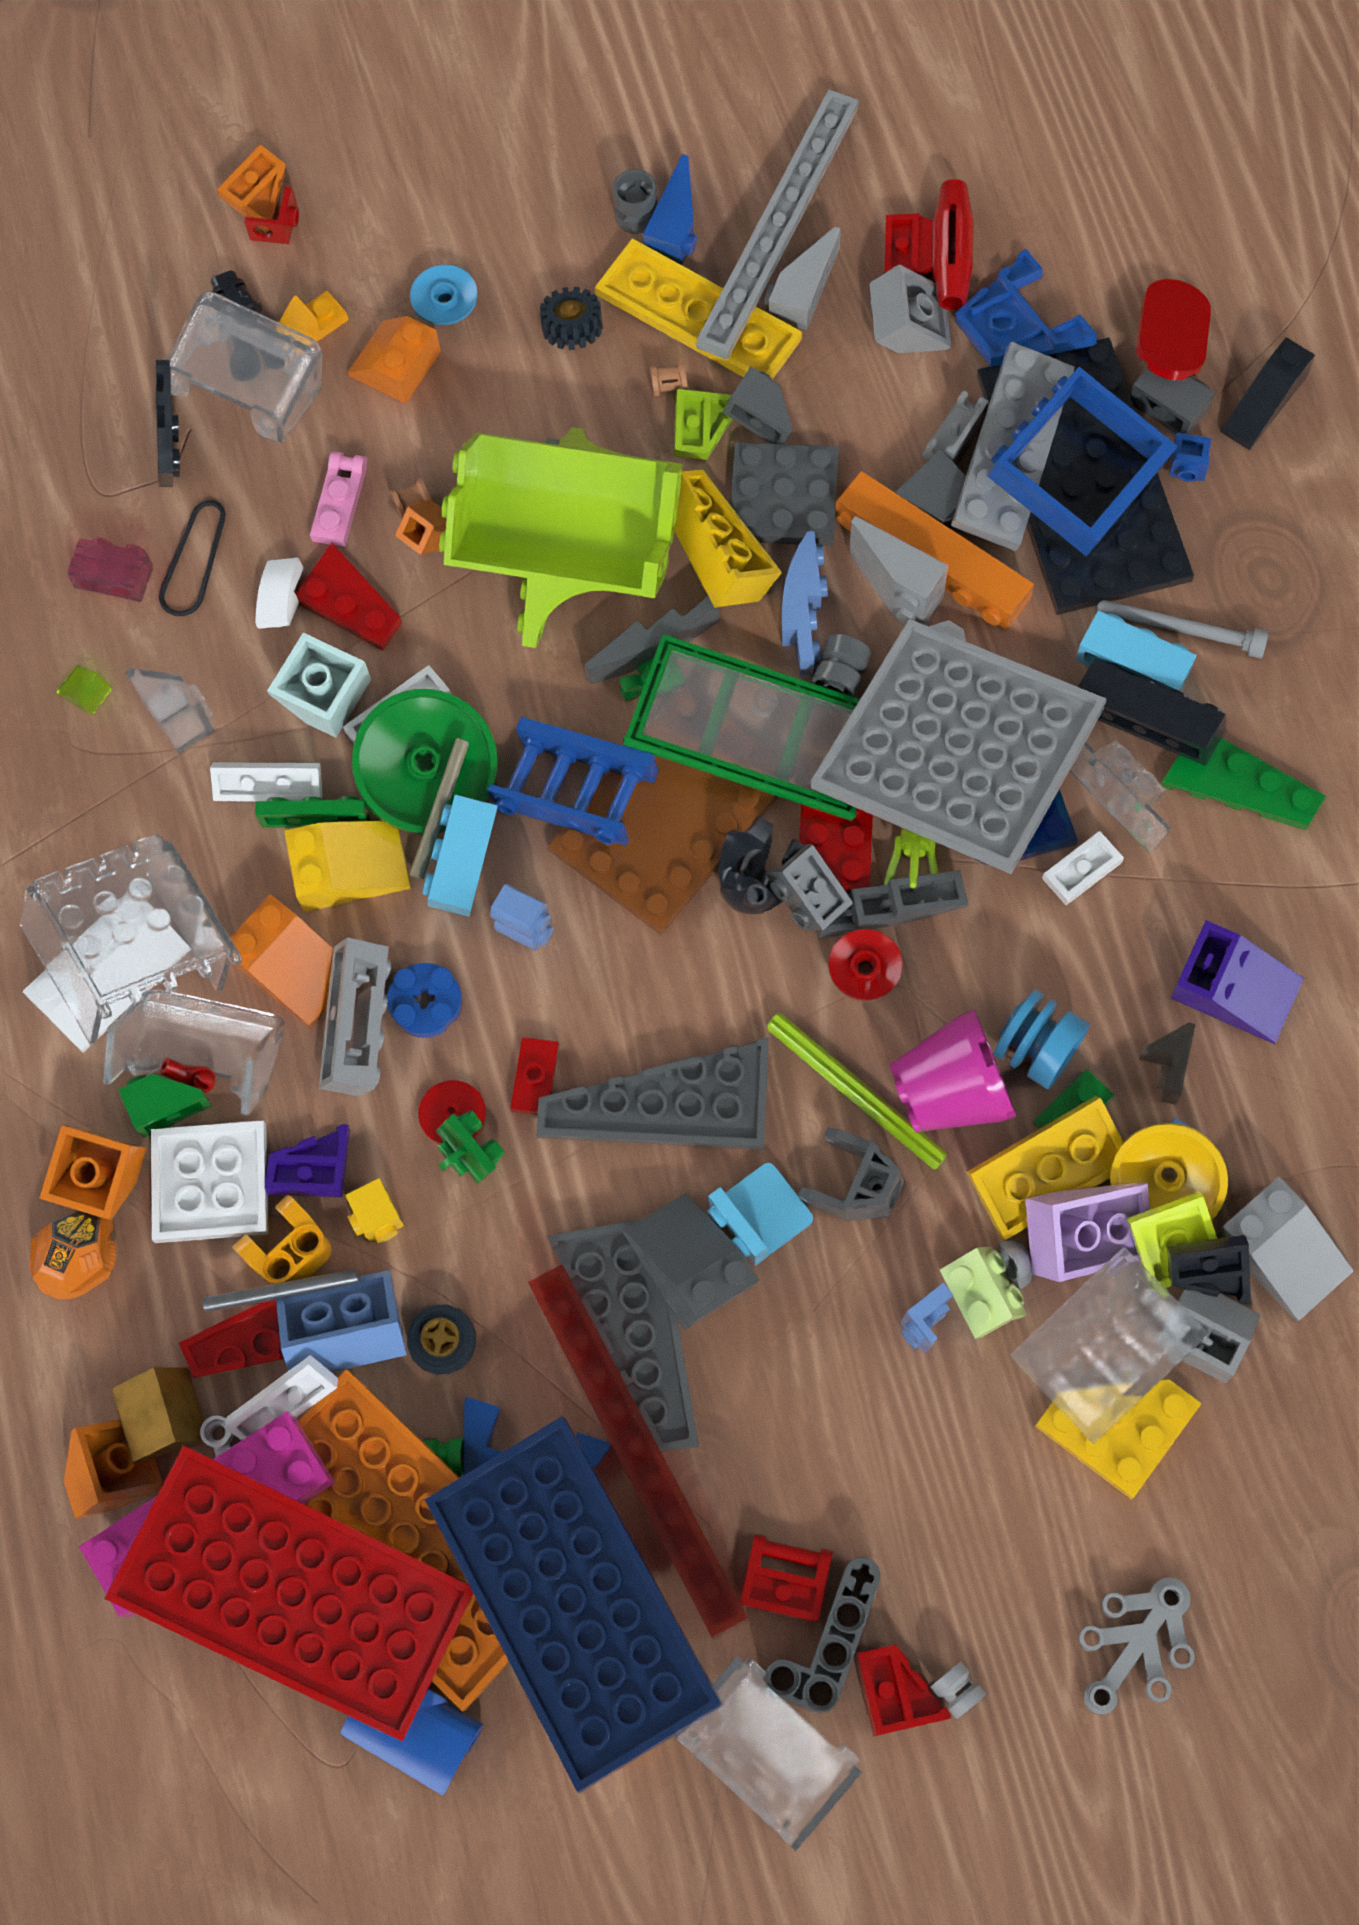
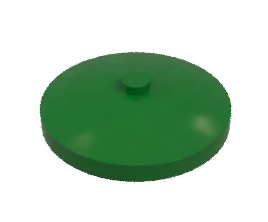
[352,689,497,834]

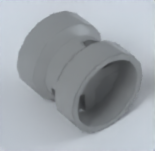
[930,1661,987,1720]

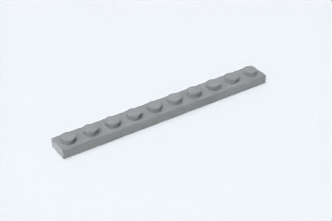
[696,89,859,360]

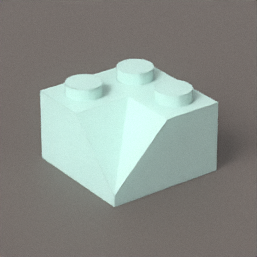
[267,633,371,738]

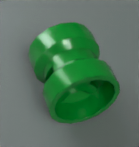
[423,1438,464,1477]

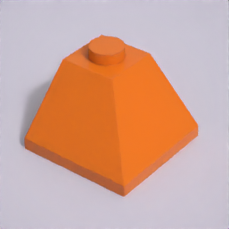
[64,1419,163,1519]

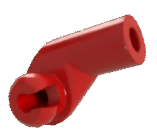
[159,1057,216,1093]

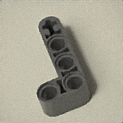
[764,1557,881,1714]

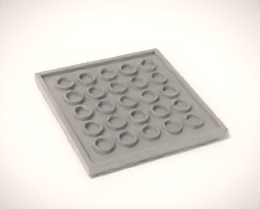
[811,619,1106,875]

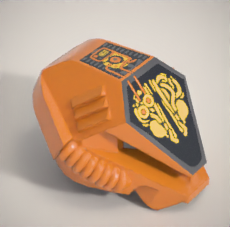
[29,1210,117,1300]

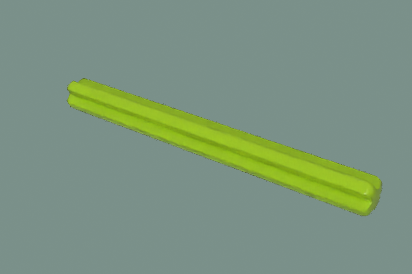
[767,1013,947,1169]

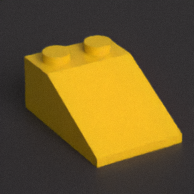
[284,821,411,912]

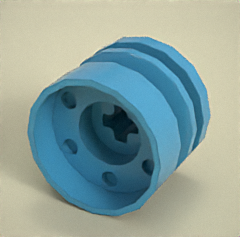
[993,989,1091,1090]

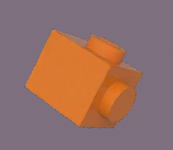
[395,500,447,555]

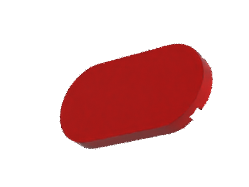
[1136,279,1211,381]

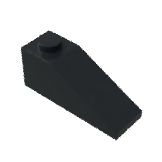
[1221,337,1315,450]

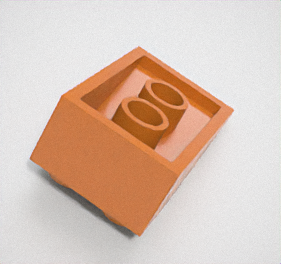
[220,894,333,1028]

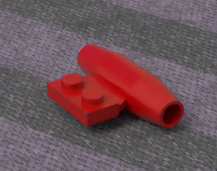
[884,179,974,311]

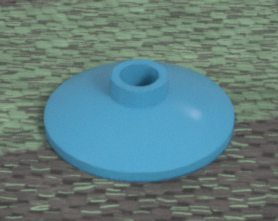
[410,265,478,325]

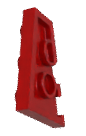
[295,542,402,651]

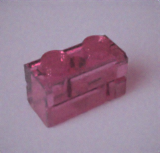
[67,537,153,602]

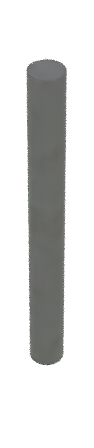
[203,1268,359,1313]

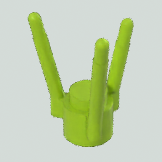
[883,828,938,888]

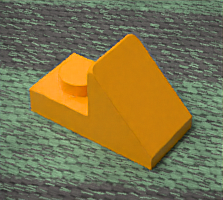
[274,291,349,357]

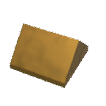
[111,1367,204,1464]

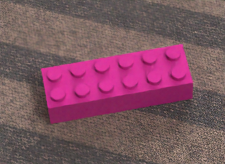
[78,1411,336,1618]

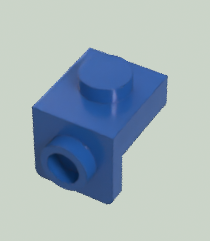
[1169,433,1211,482]

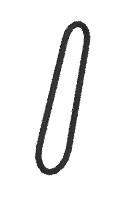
[159,501,226,616]

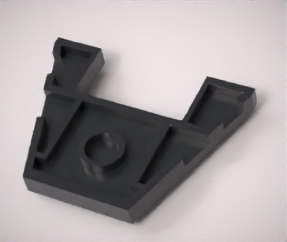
[156,360,180,487]

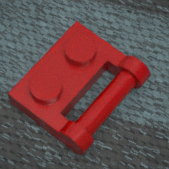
[740,1533,833,1623]

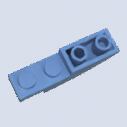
[781,531,828,677]

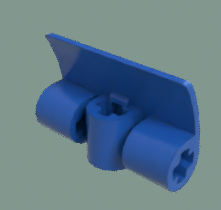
[340,1689,484,1795]

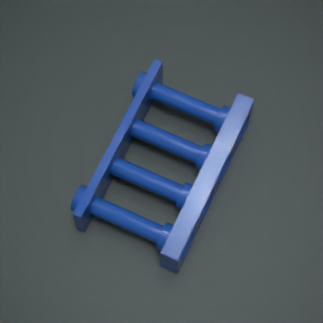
[488,717,659,846]

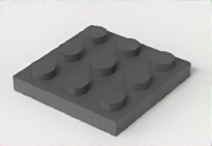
[731,442,839,546]

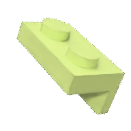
[940,1246,1027,1339]

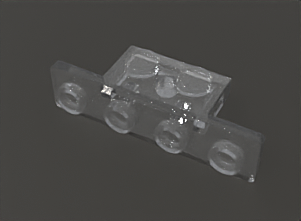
[1069,740,1171,852]

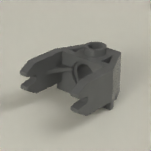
[798,1127,904,1221]

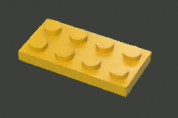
[966,1096,1124,1240]

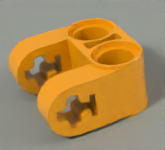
[232,1194,332,1285]

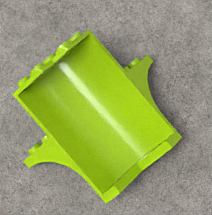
[439,427,683,648]

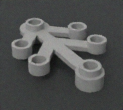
[1078,1577,1195,1715]

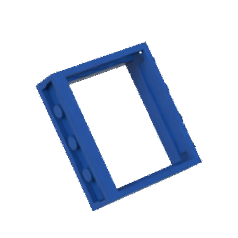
[987,367,1178,557]

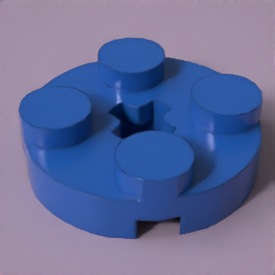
[387,963,463,1038]

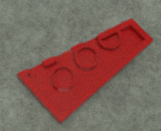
[178,1274,320,1378]

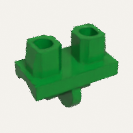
[436,1111,505,1184]

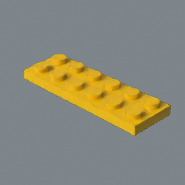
[595,238,802,380]

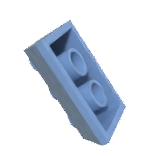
[276,1270,407,1373]

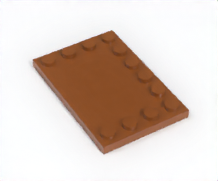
[547,688,797,935]

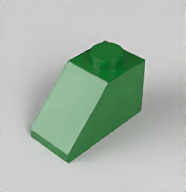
[118,1074,212,1138]

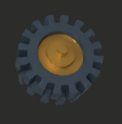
[540,287,603,350]

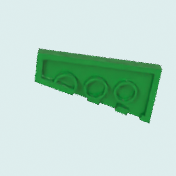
[1160,738,1326,830]

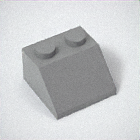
[870,264,951,353]

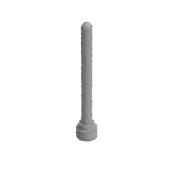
[1097,600,1269,659]

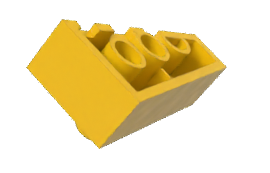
[675,470,782,608]

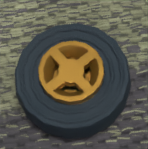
[407,1305,476,1375]

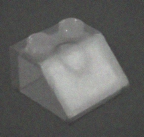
[125,668,214,754]

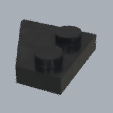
[1167,1235,1251,1304]

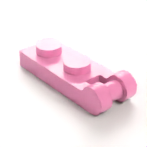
[310,451,367,547]

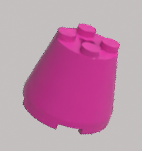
[889,1009,1016,1133]

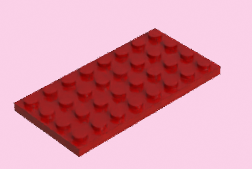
[104,1445,473,1742]

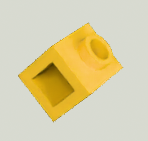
[345,1178,404,1243]

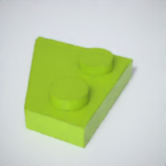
[673,389,733,460]

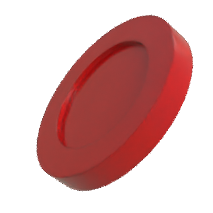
[418,1080,487,1145]

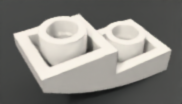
[255,557,304,629]

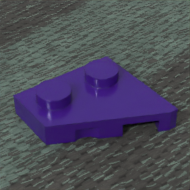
[265,1124,350,1197]

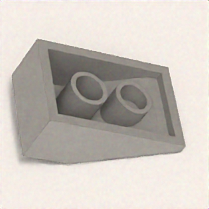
[849,516,948,625]
[1216,1177,1354,1322]

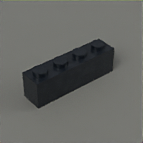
[1078,659,1226,766]

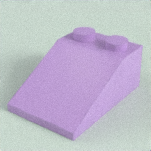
[1025,1182,1150,1282]

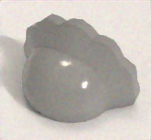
[999,1240,1033,1289]

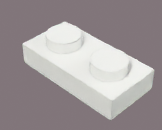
[1042,831,1124,905]

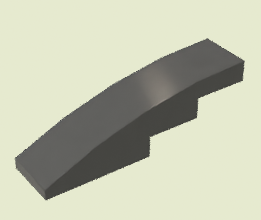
[584,596,719,684]
[816,870,968,939]

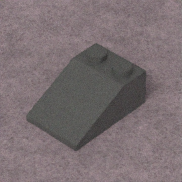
[622,1193,760,1330]

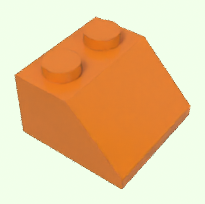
[348,316,441,404]
[39,1125,147,1220]

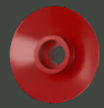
[828,929,903,1001]

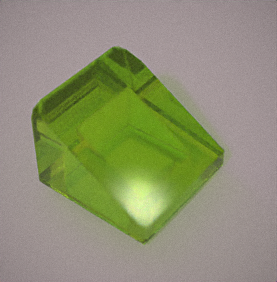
[56,665,112,714]

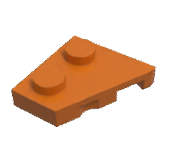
[217,144,286,234]

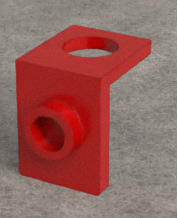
[244,187,299,244]

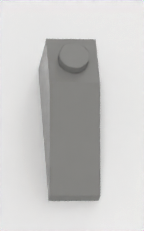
[765,227,841,331]

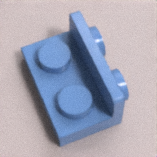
[900,1283,953,1353]

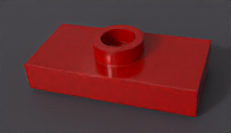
[510,1037,560,1115]

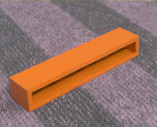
[835,471,1034,631]

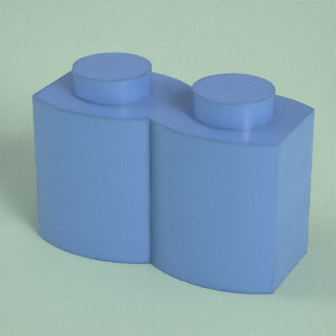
[490,884,554,951]

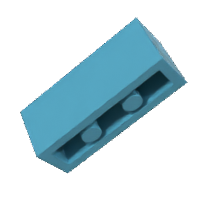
[1076,610,1197,691]
[422,795,498,917]

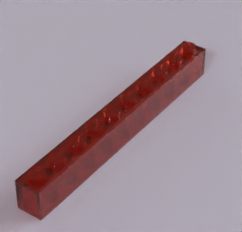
[528,1264,748,1641]

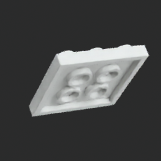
[151,1121,269,1243]

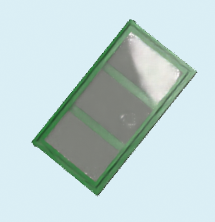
[623,634,860,821]

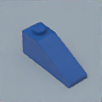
[643,154,698,265]

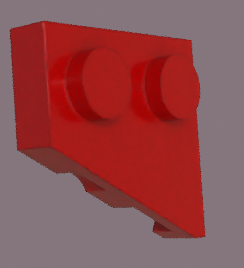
[854,1645,951,1737]

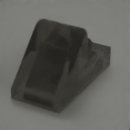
[1139,1022,1196,1105]

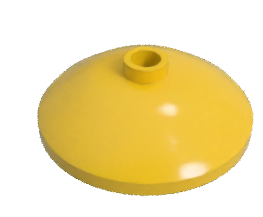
[1110,1123,1228,1221]

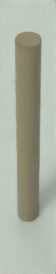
[410,738,469,880]

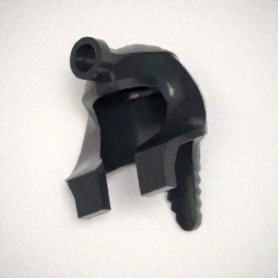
[719,816,805,914]

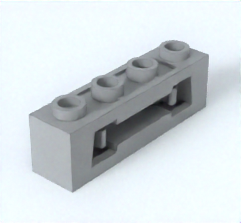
[318,937,391,1097]

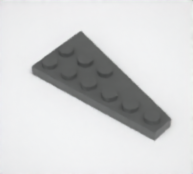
[536,1037,769,1150]
[547,1219,699,1453]

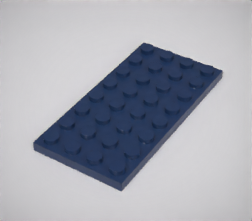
[425,1416,724,1793]

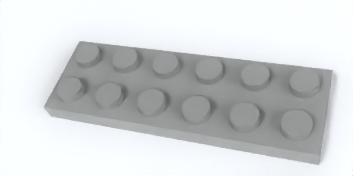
[951,342,1075,551]

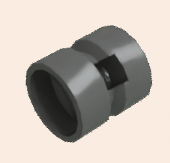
[613,169,657,234]
[812,634,871,697]

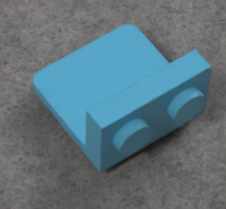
[707,1163,813,1266]

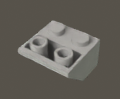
[1155,1289,1260,1384]

